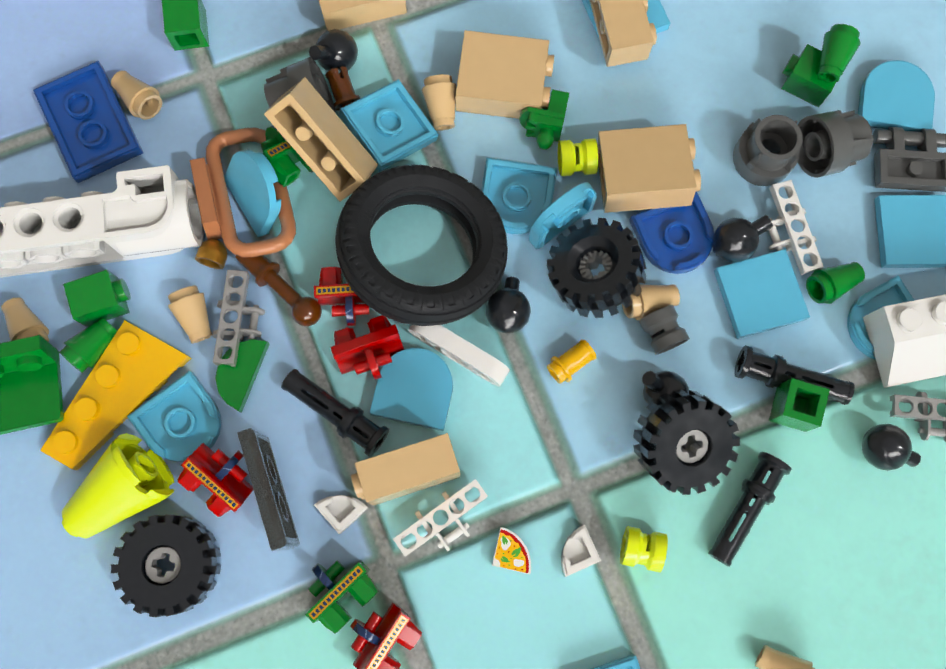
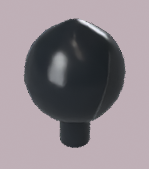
[309,29,358,71]
[713,215,773,262]
[486,277,531,333]
[642,371,689,406]
[862,424,921,471]

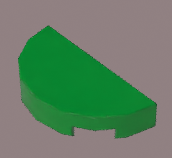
[215,339,270,413]

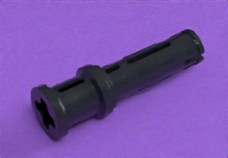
[734,345,855,405]
[281,369,389,457]
[708,452,792,567]

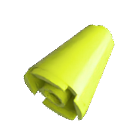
[62,433,175,538]

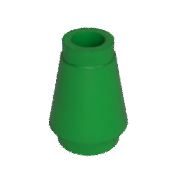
[817,24,861,83]
[806,262,865,304]
[59,318,117,373]

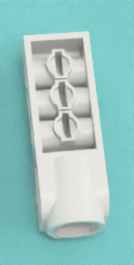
[0,165,204,278]

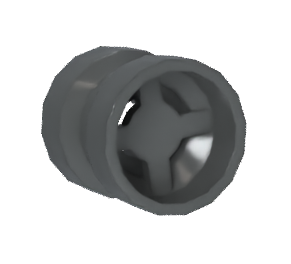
[639,305,690,355]

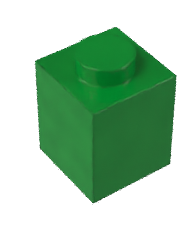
[162,0,209,51]
[781,44,836,108]
[63,270,131,327]
[769,378,830,432]

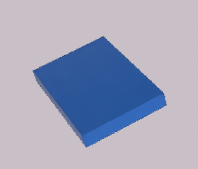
[33,61,144,183]

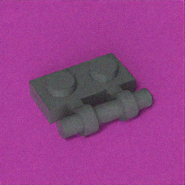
[873,126,946,192]

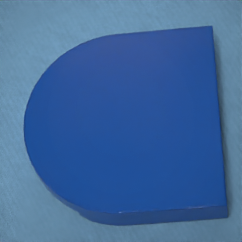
[629,191,714,274]

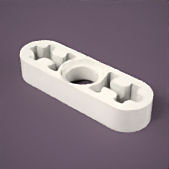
[408,325,510,387]

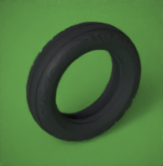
[335,165,508,326]

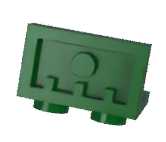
[0,335,64,435]

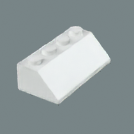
[863,294,946,388]

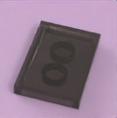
[237,428,300,551]

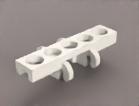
[769,180,824,275]
[393,479,488,557]

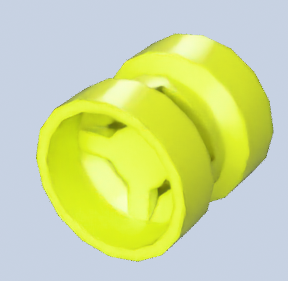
[557,138,598,176]
[620,526,668,572]

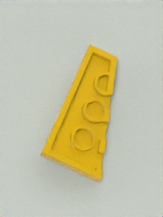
[40,320,192,470]

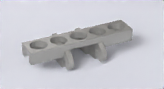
[212,270,265,367]
[890,392,946,442]

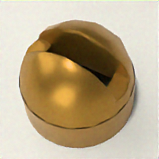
[195,239,228,269]

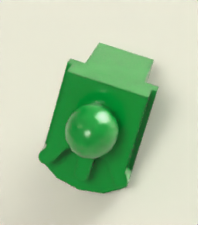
[519,89,569,150]

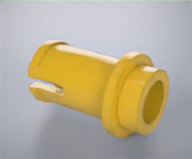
[547,339,597,384]

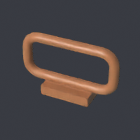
[190,128,296,258]

